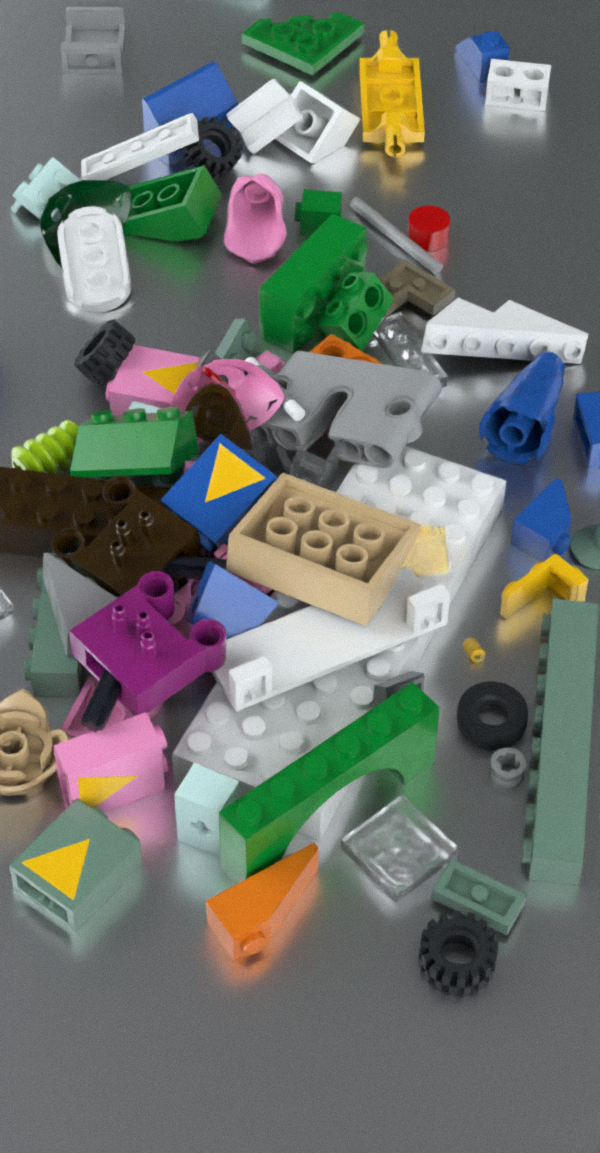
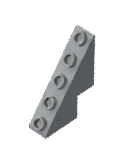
[43,553,119,657]

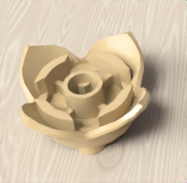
[0,688,71,796]

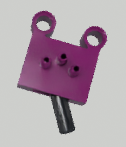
[69,571,226,732]

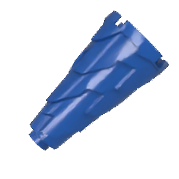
[479,351,565,464]

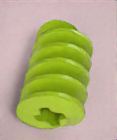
[11,420,79,474]

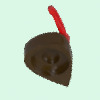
[185,367,253,450]

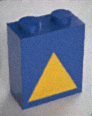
[161,434,277,553]

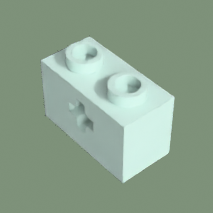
[174,763,239,858]

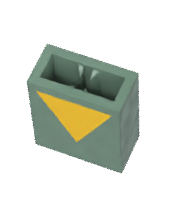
[9,798,142,933]

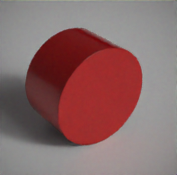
[407,205,450,251]

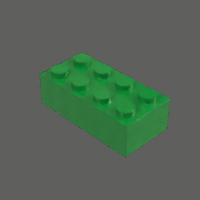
[259,214,368,354]

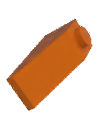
[206,843,319,961]

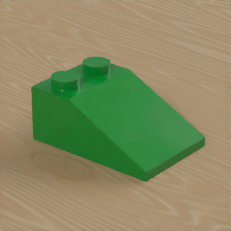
[118,165,223,242]

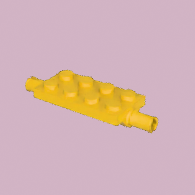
[359,30,425,157]

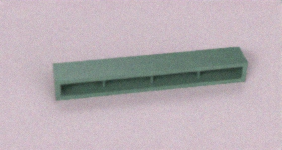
[522,599,599,886]

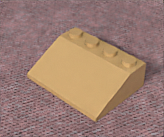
[226,473,421,626]

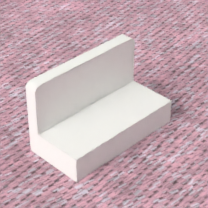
[226,79,303,154]

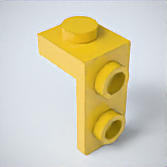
[500,553,589,619]

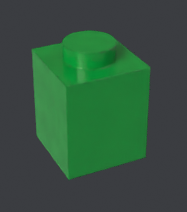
[294,189,342,236]

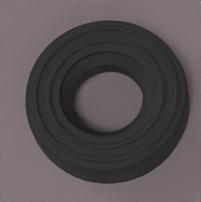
[457,681,528,749]

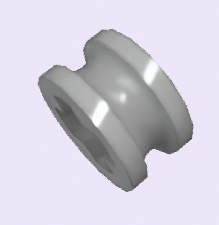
[489,747,527,789]

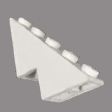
[421,297,589,364]

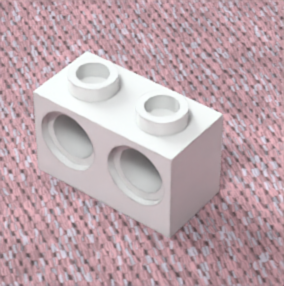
[485,59,551,112]

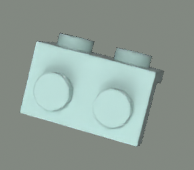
[10,157,81,219]

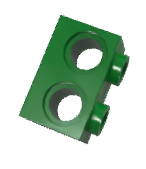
[317,271,394,352]

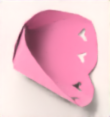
[170,359,285,443]

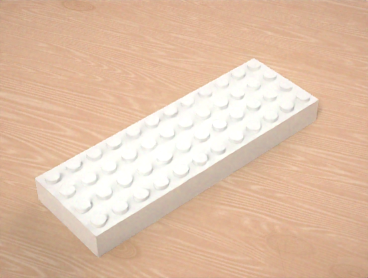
[172,446,506,841]

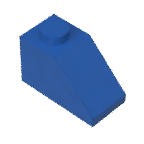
[456,31,510,83]
[510,478,572,562]

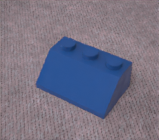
[142,61,238,167]

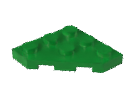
[242,13,365,75]

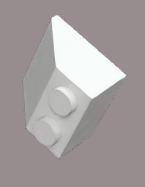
[275,81,360,164]

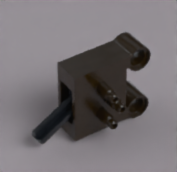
[51,476,227,597]

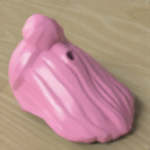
[224,173,287,264]

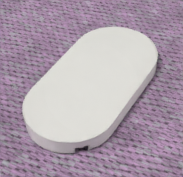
[57,206,131,313]

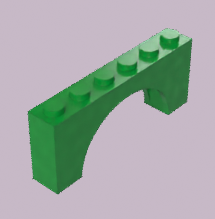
[219,682,440,884]

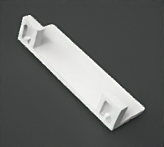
[212,567,450,712]

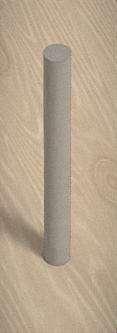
[350,197,443,275]

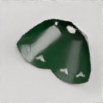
[40,180,131,267]

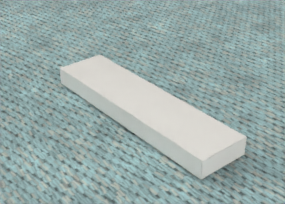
[81,113,199,180]

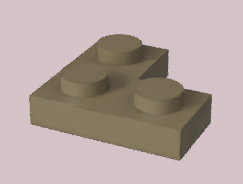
[379,259,455,317]

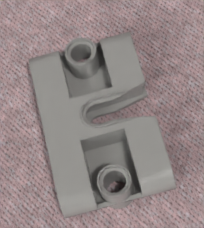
[246,351,442,468]

